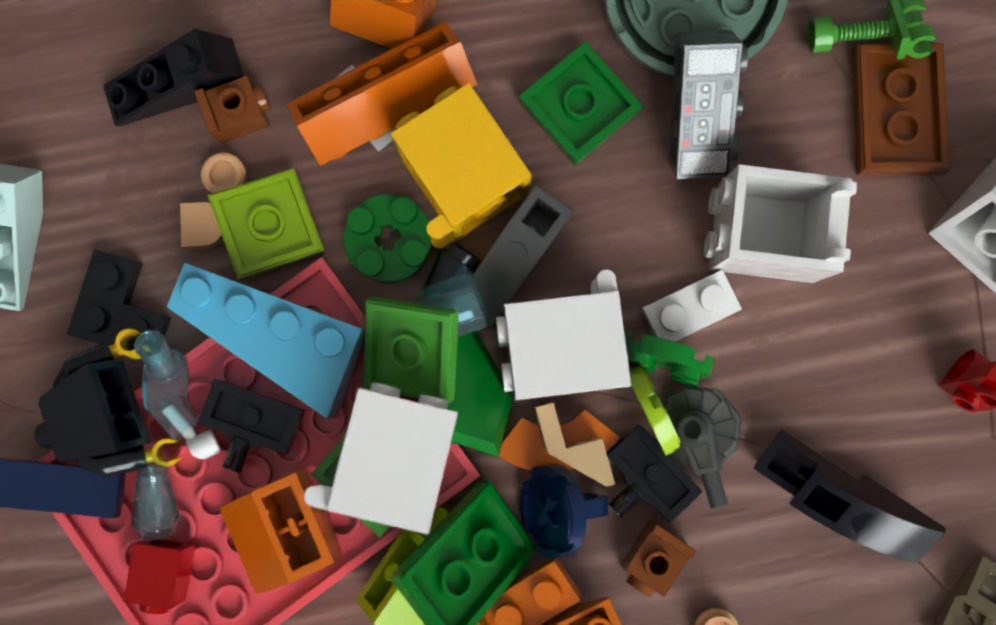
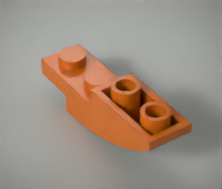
[477,558,582,625]

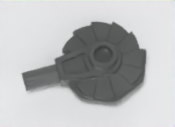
[664,385,741,508]

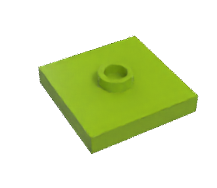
[207,168,324,281]

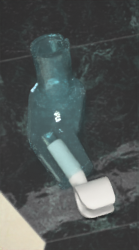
[134,330,221,460]

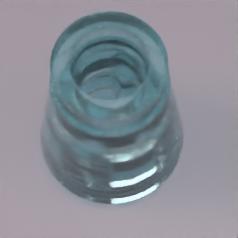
[132,465,181,540]

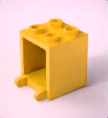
[390,83,532,250]

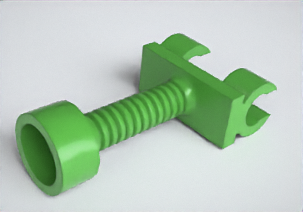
[808,0,937,60]

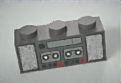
[669,30,748,179]

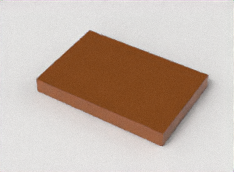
[852,43,950,175]

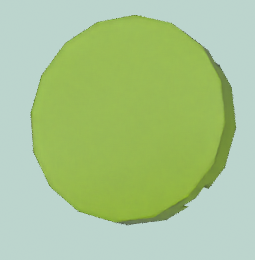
[629,365,681,456]

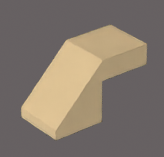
[534,402,615,487]

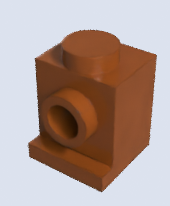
[194,76,271,144]
[621,520,696,597]

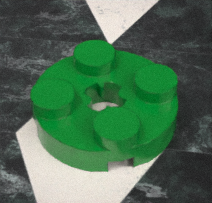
[343,194,433,284]
[625,332,715,387]

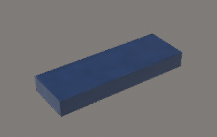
[0,457,126,518]

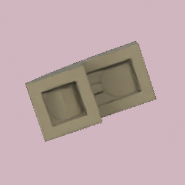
[933,556,996,625]

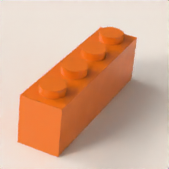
[287,21,478,166]

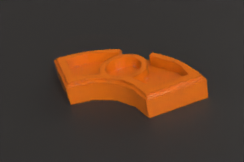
[499,409,621,470]

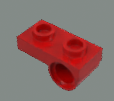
[939,349,996,412]

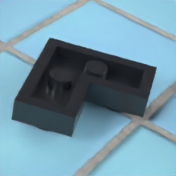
[67,249,171,359]

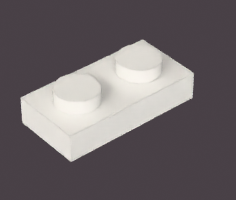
[640,270,742,342]

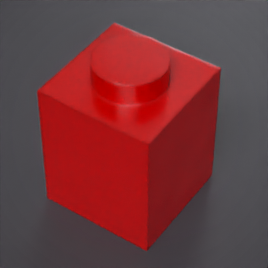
[123,537,196,614]

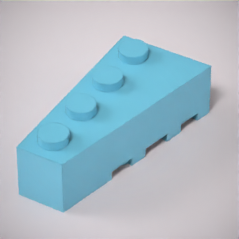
[167,263,365,419]

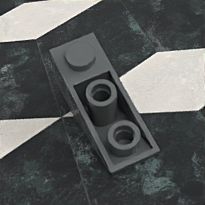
[456,185,573,327]

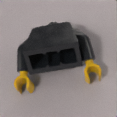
[34,328,183,477]

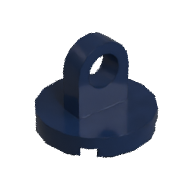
[520,463,609,559]

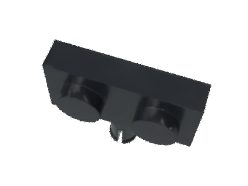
[198,379,305,473]
[607,424,703,523]

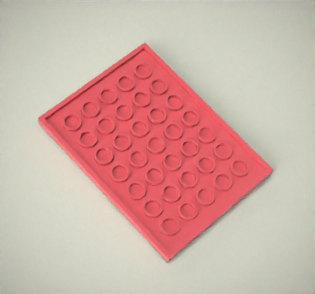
[38,257,481,625]

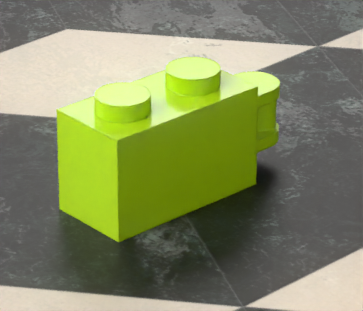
[355,507,450,625]

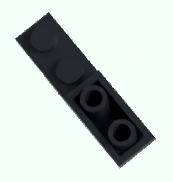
[753,429,946,563]

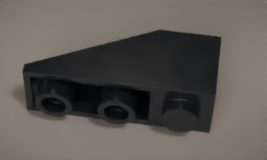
[103,29,244,126]

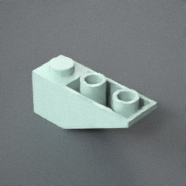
[0,164,43,311]

